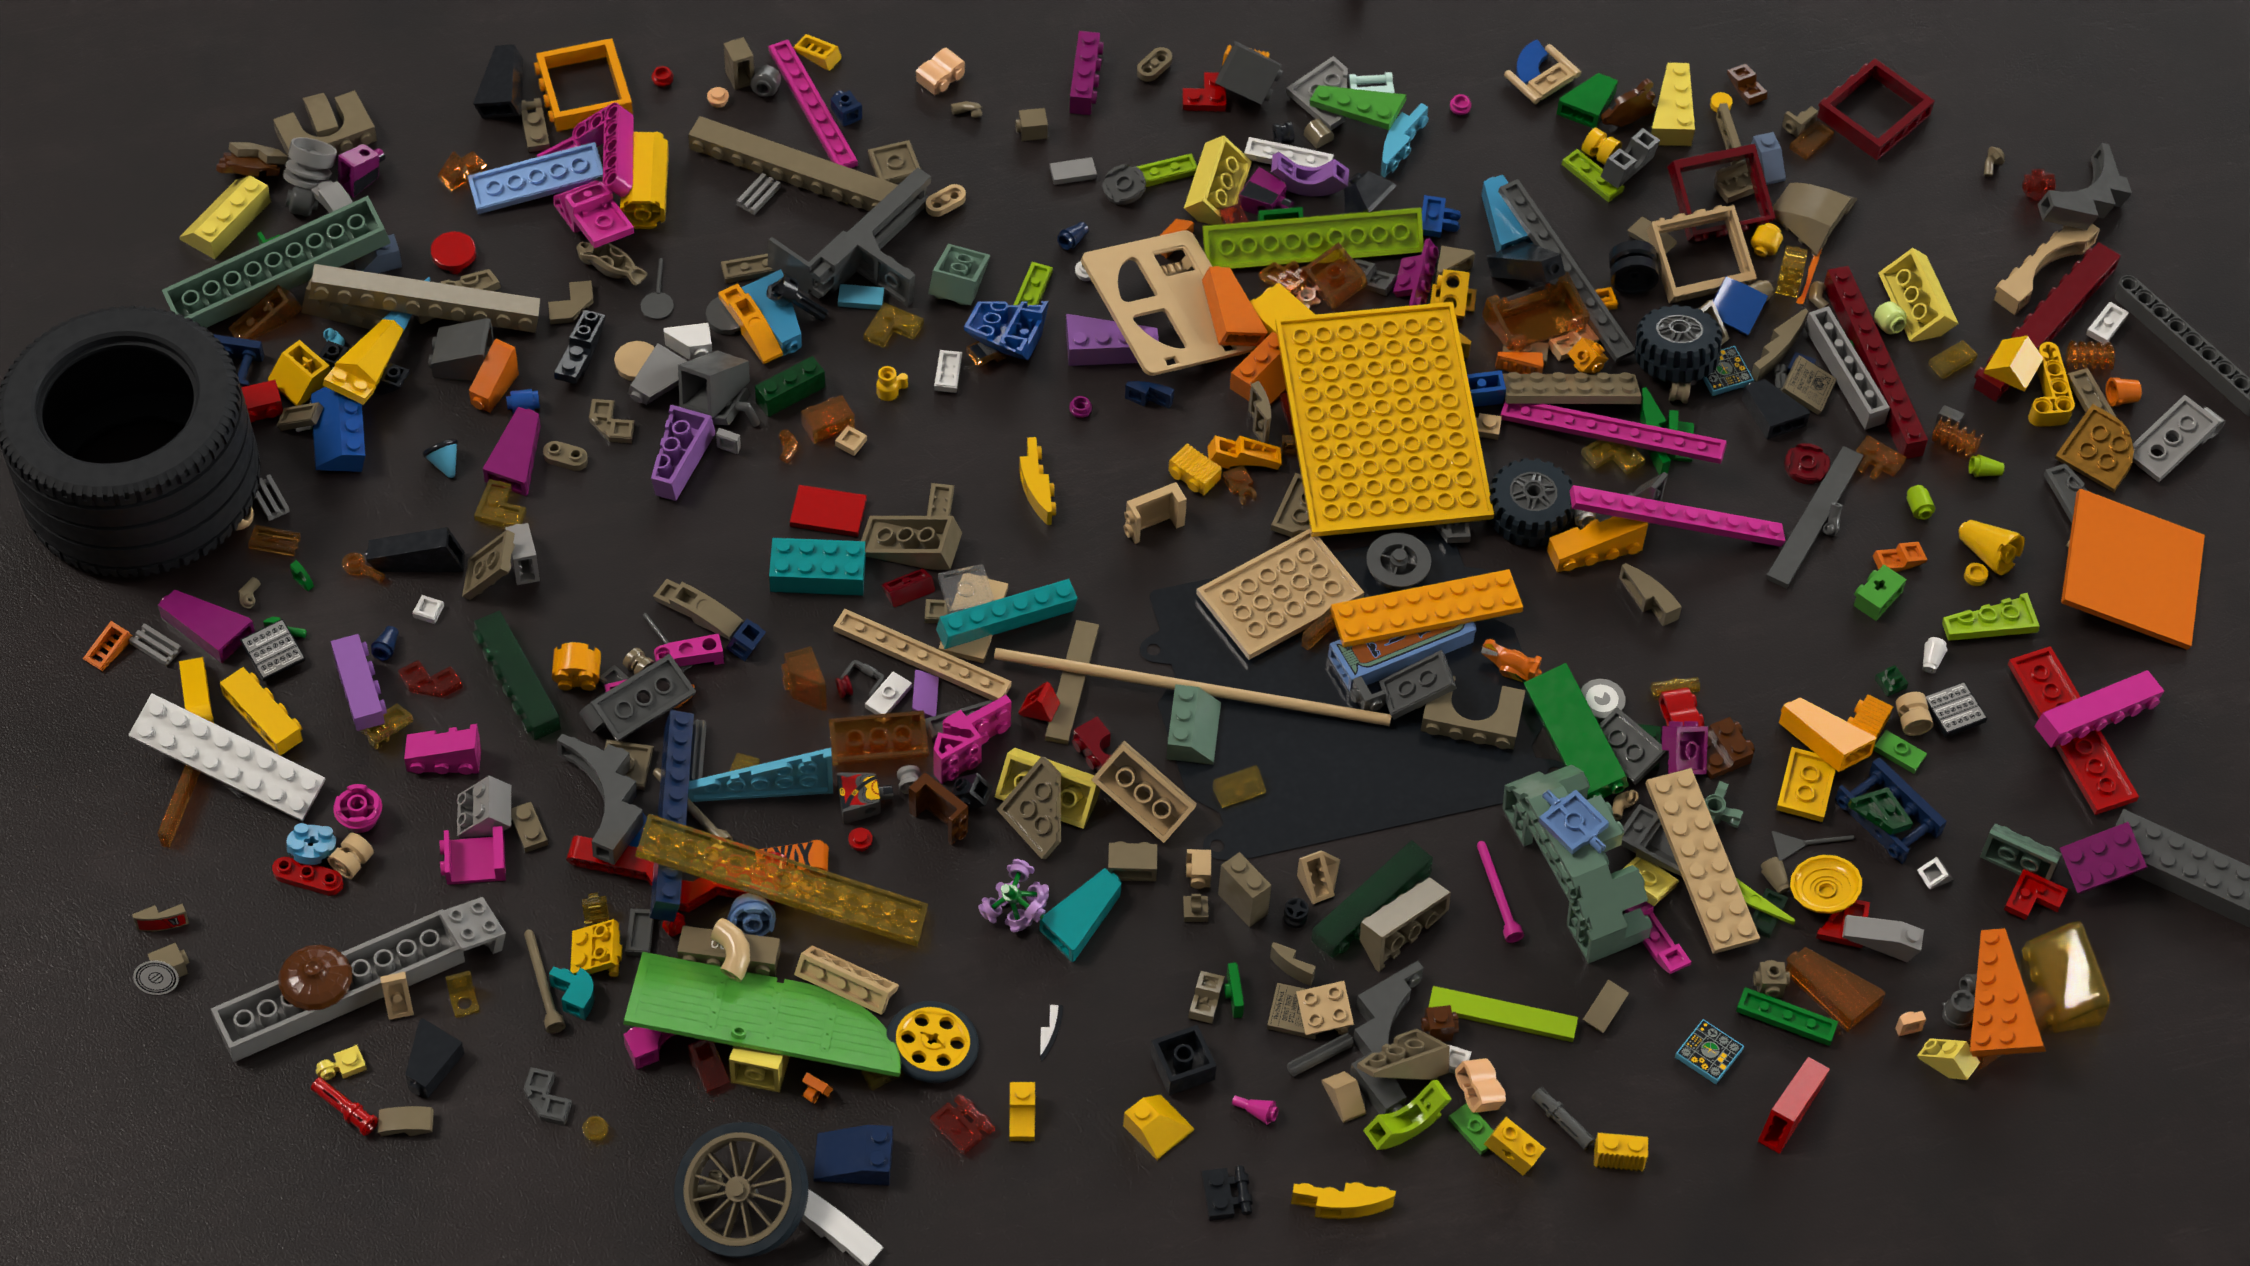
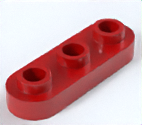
[272,857,343,896]

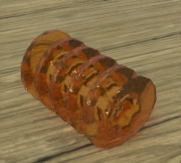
[2066,341,2115,370]
[1932,415,1984,458]

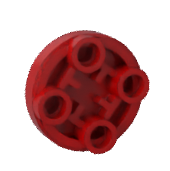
[431,231,476,274]

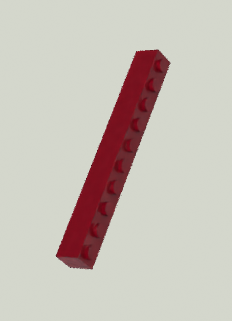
[1974,242,2121,402]
[1824,266,1928,460]

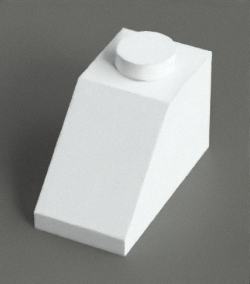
[664,323,712,360]

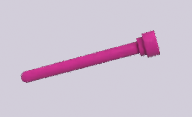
[1477,841,1524,943]

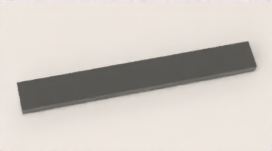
[1766,446,1864,589]

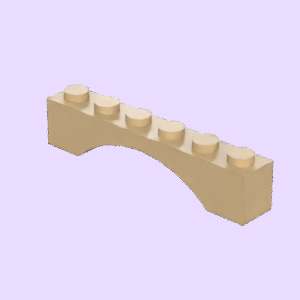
[1994,224,2100,315]

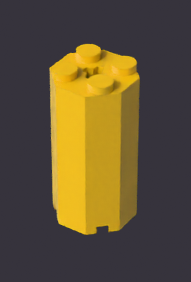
[620,132,669,229]

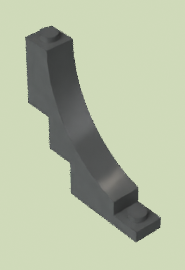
[1350,961,1424,1114]

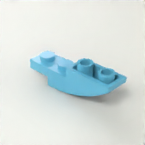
[1381,103,1429,178]

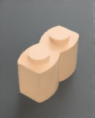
[916,48,965,95]
[1455,1058,1506,1113]

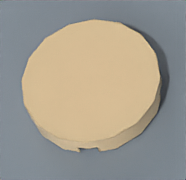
[614,341,654,381]

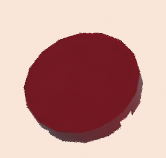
[1784,443,1830,484]

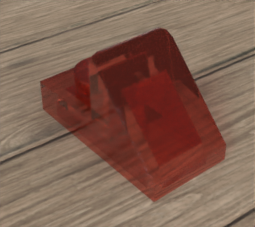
[688,1039,730,1092]

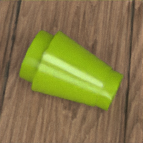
[1968,454,2004,477]

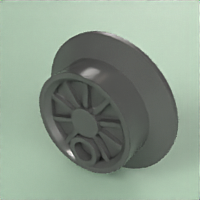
[1366,533,1431,590]

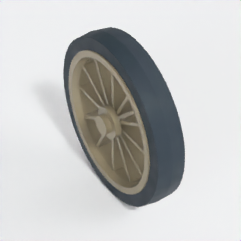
[674,1122,808,1258]

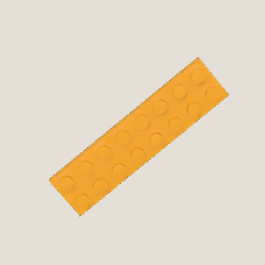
[1330,569,1523,648]

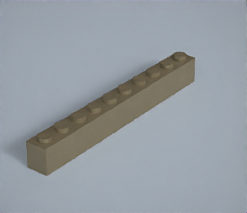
[688,116,898,211]
[309,264,540,333]

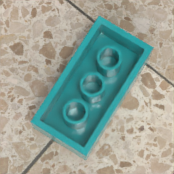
[769,538,866,596]

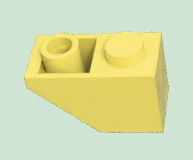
[1917,1038,1980,1080]

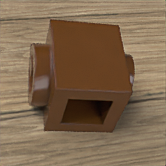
[1421,1005,1459,1042]

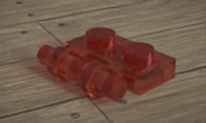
[930,1094,995,1155]

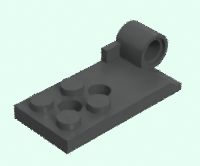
[579,654,696,741]

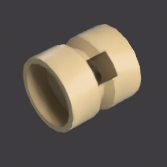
[1896,692,1933,736]
[328,833,374,879]

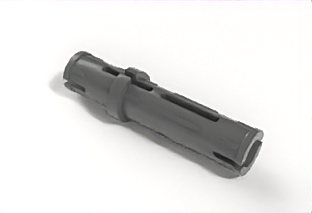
[1531,1087,1596,1150]

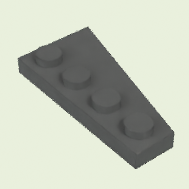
[2044,464,2088,523]

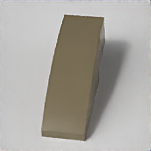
[303,93,339,137]
[1619,563,1682,626]

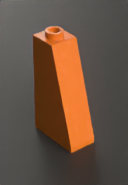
[1202,266,1267,346]

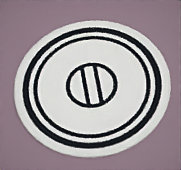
[133,961,179,995]

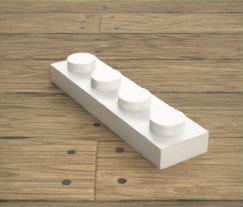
[1244,137,1334,167]

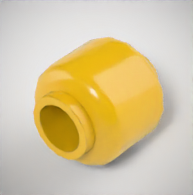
[1751,223,1783,257]

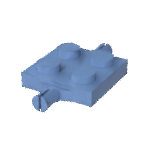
[1539,790,1609,854]

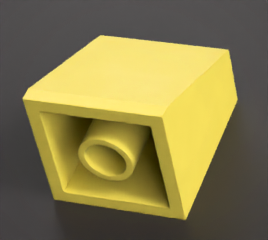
[729,1047,790,1093]

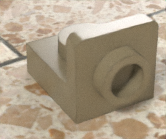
[1782,106,1818,138]

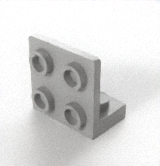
[439,897,506,954]

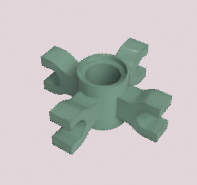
[1704,781,1743,828]

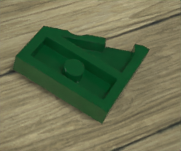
[1847,787,1913,835]

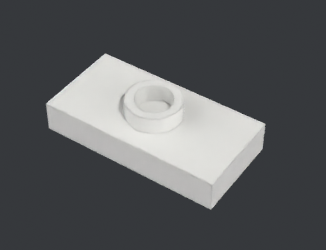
[934,350,962,393]
[865,672,912,719]

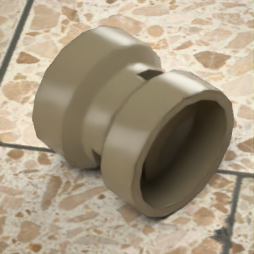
[623,647,655,675]

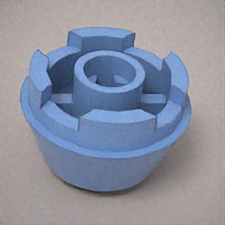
[727,893,776,936]

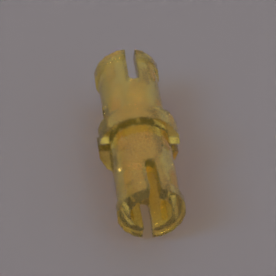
[1651,677,1700,697]

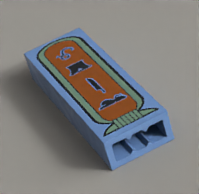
[1328,622,1476,692]

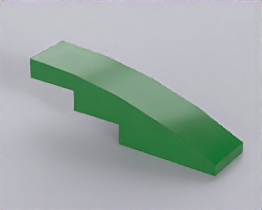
[1639,387,1671,475]

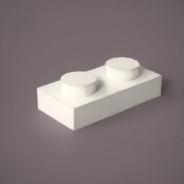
[2086,302,2129,345]

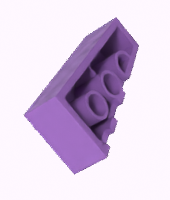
[1066,314,1159,366]
[651,405,716,501]
[331,634,387,731]

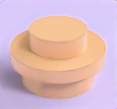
[707,87,729,108]

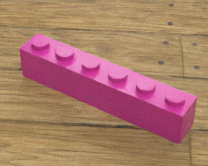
[2034,670,2164,748]

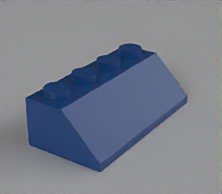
[311,387,365,472]

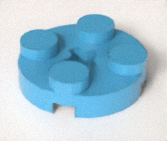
[287,823,336,865]

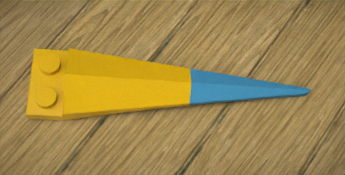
[323,277,430,405]

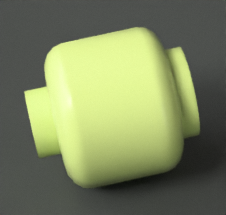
[1874,301,1907,335]

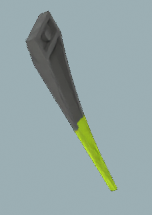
[1621,804,1795,925]

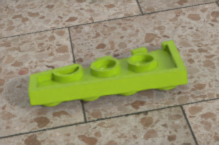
[1942,593,2040,641]

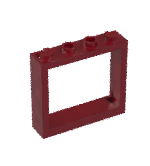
[1817,58,1935,161]
[1668,144,1775,242]

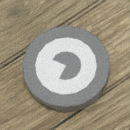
[1581,679,1626,722]

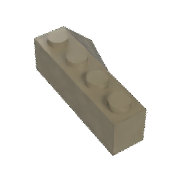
[1360,877,1451,972]

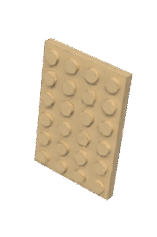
[1196,529,1364,660]

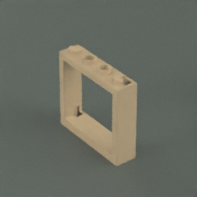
[1646,205,1757,304]

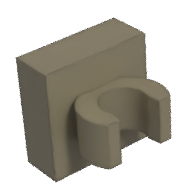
[1183,894,1209,922]

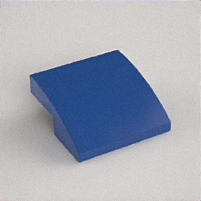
[1713,276,1768,336]

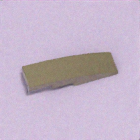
[1751,308,1808,382]

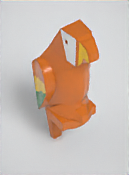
[1481,639,1542,682]

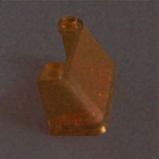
[1482,272,1590,351]

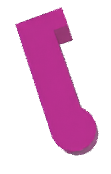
[654,634,724,667]

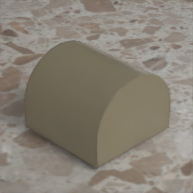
[1304,119,1334,149]

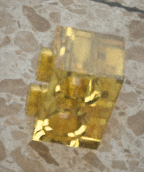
[1775,245,1808,297]

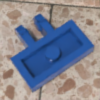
[1422,195,1461,238]

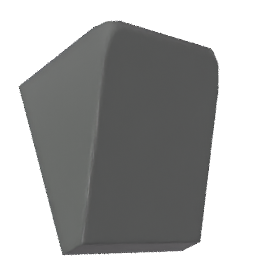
[1935,405,1965,431]

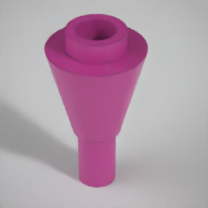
[1232,1095,1279,1125]

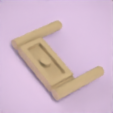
[1504,44,1582,104]

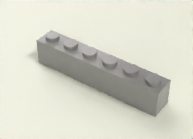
[1805,306,1890,430]

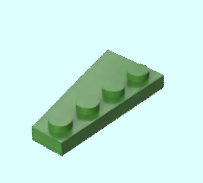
[1310,85,1406,130]

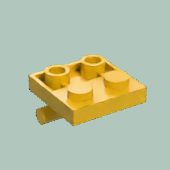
[570,919,622,977]

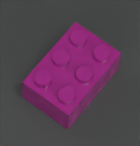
[2060,822,2148,894]

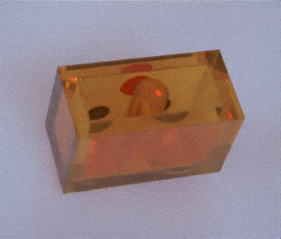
[801,395,855,444]

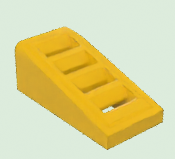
[793,34,842,71]

